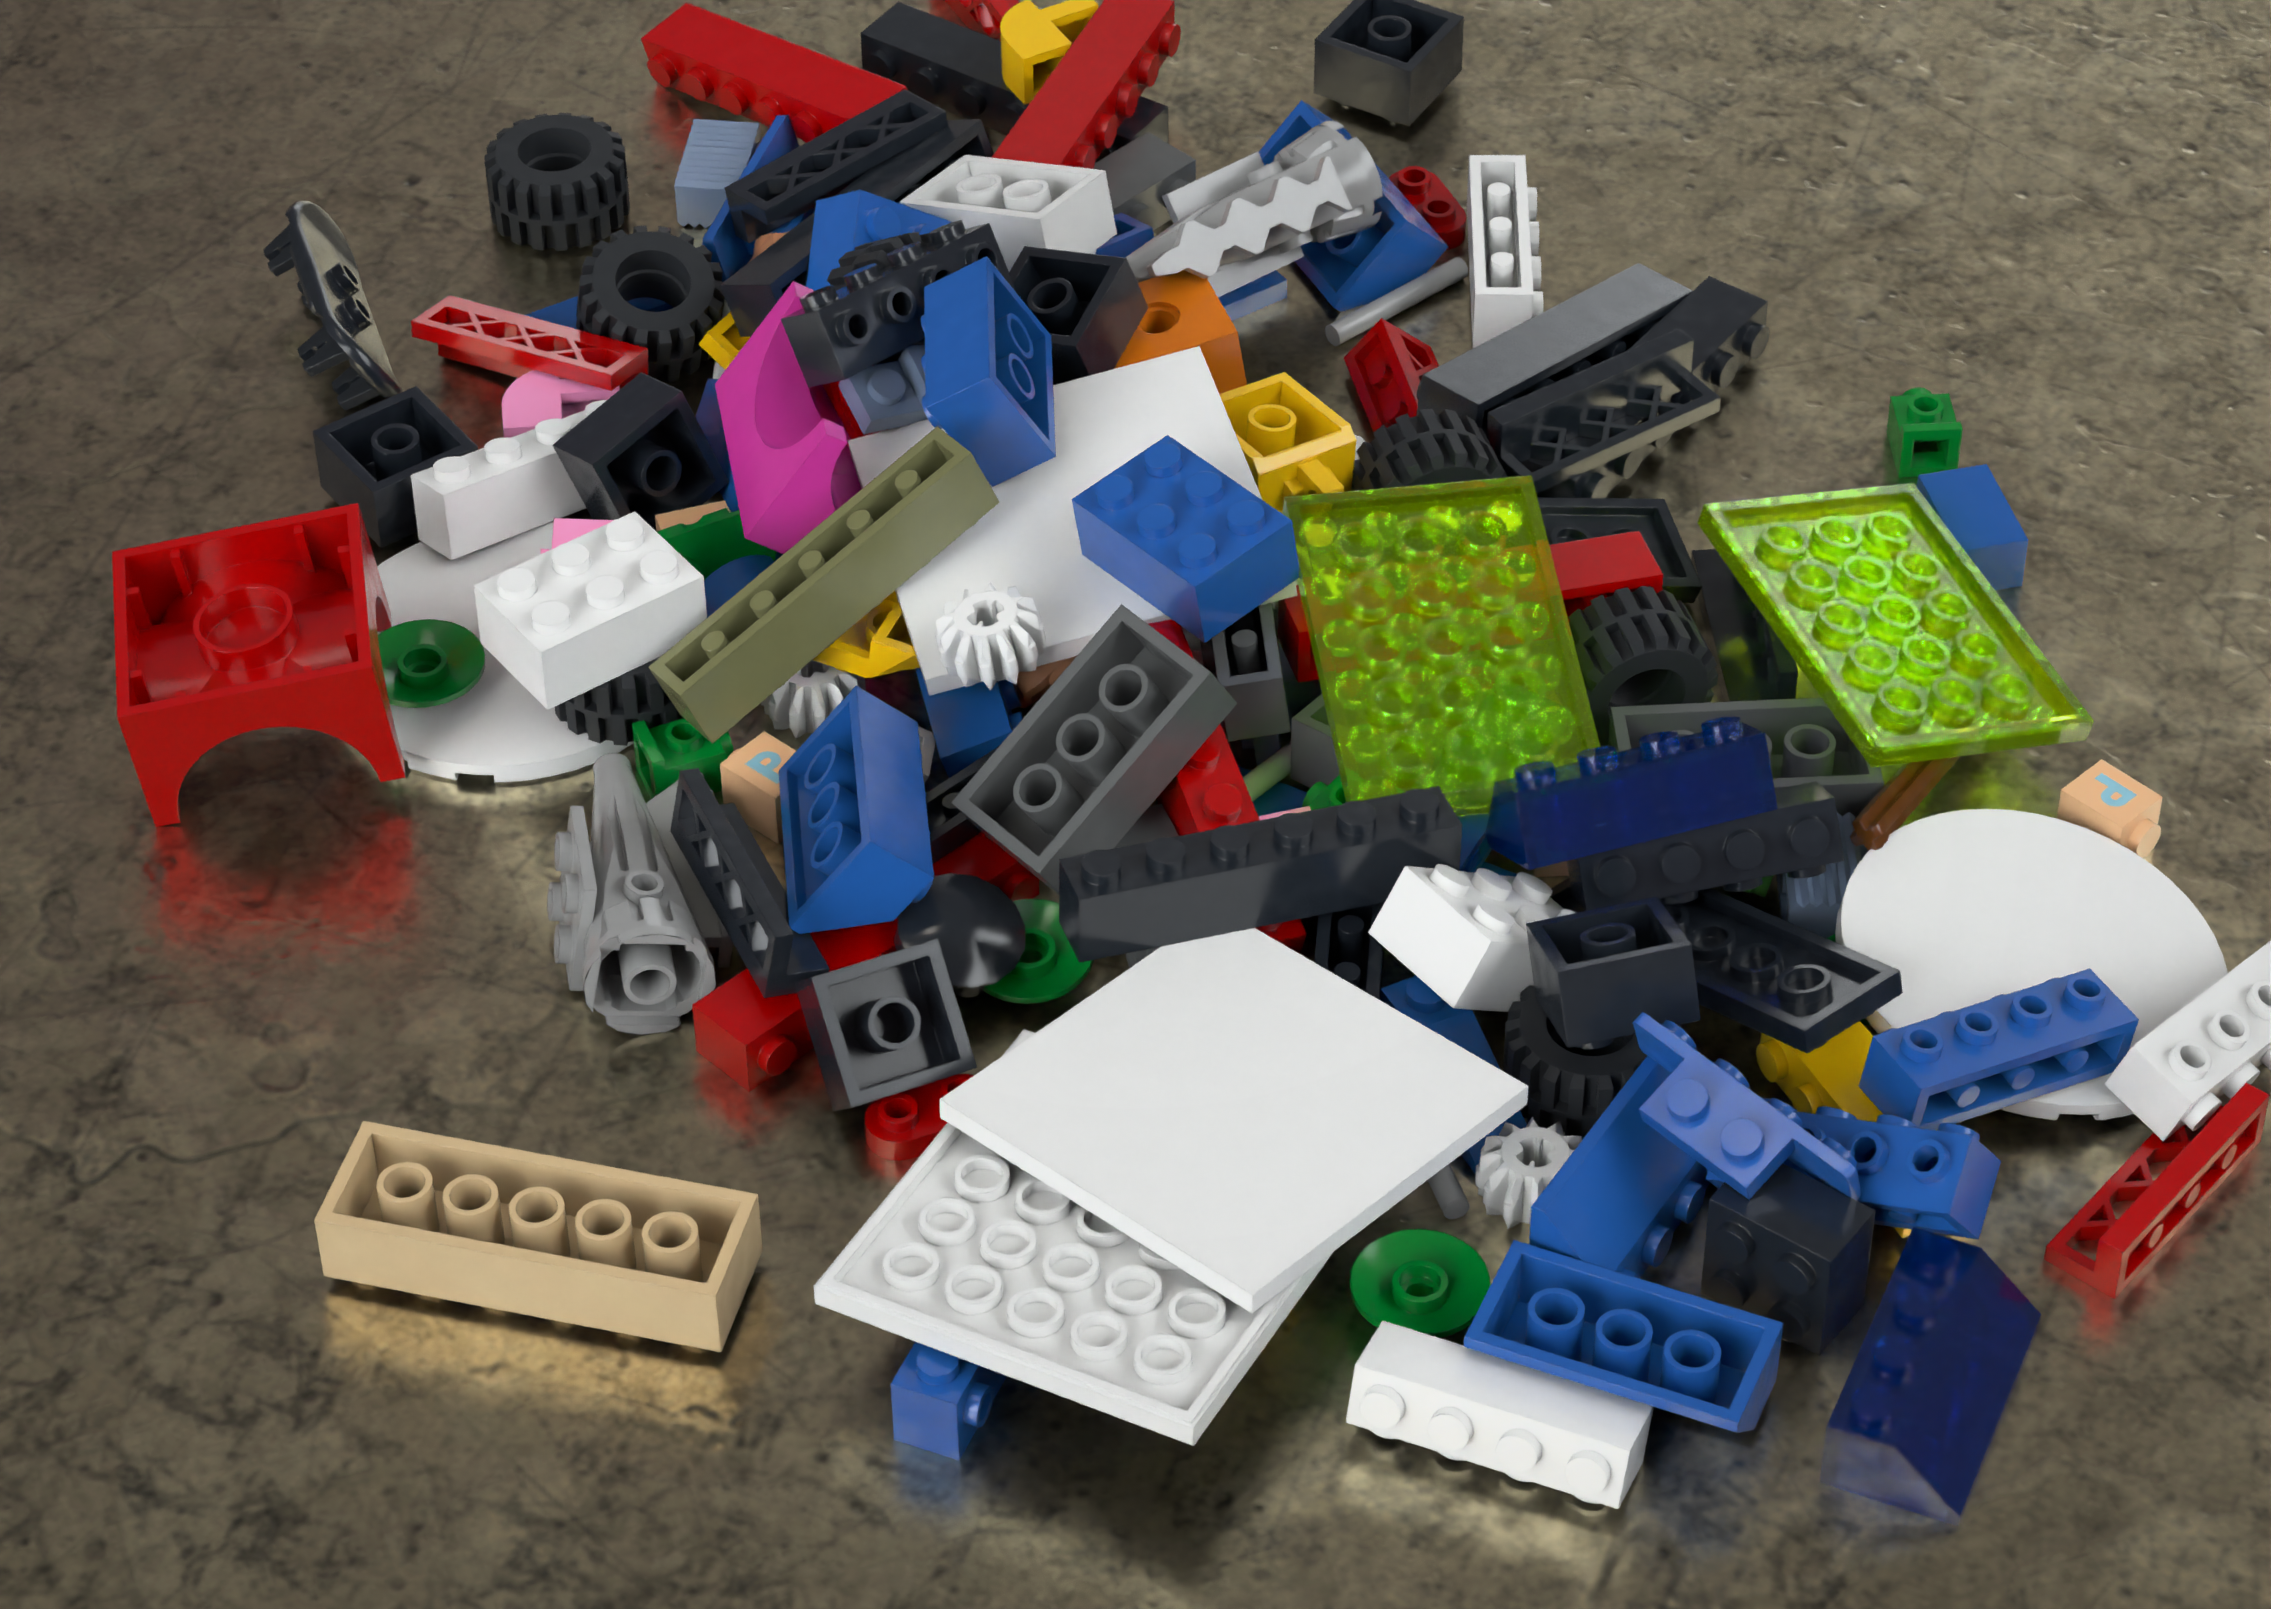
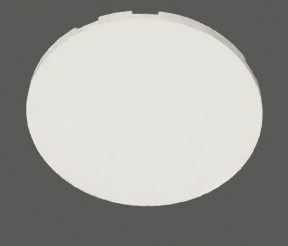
[377,522,634,782]
[1835,808,2228,1120]

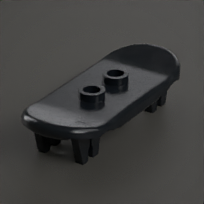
[263,200,403,411]

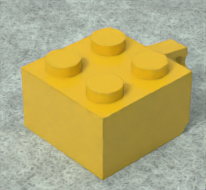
[1219,372,1357,524]

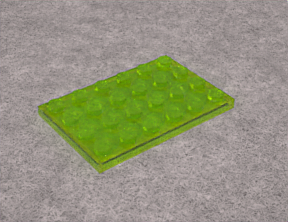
[1282,475,1610,816]
[1697,483,2094,767]

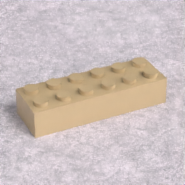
[314,1121,763,1352]

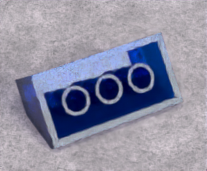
[1486,717,1778,870]
[1820,1227,2041,1526]

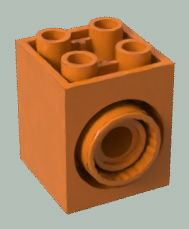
[1114,270,1247,394]

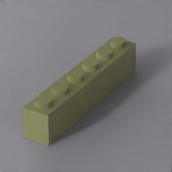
[648,426,1000,744]

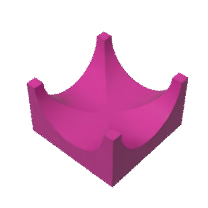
[715,281,862,554]

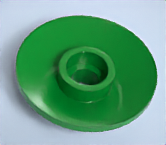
[378,619,485,708]
[983,899,1094,1004]
[1350,1229,1490,1338]

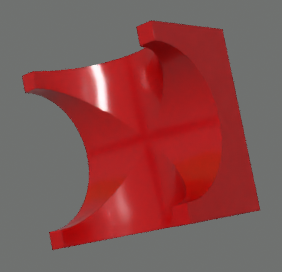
[112,503,405,827]

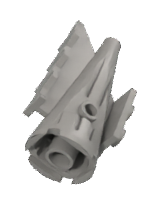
[1125,121,1383,298]
[547,753,733,1035]

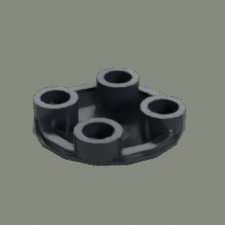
[894,873,1025,998]

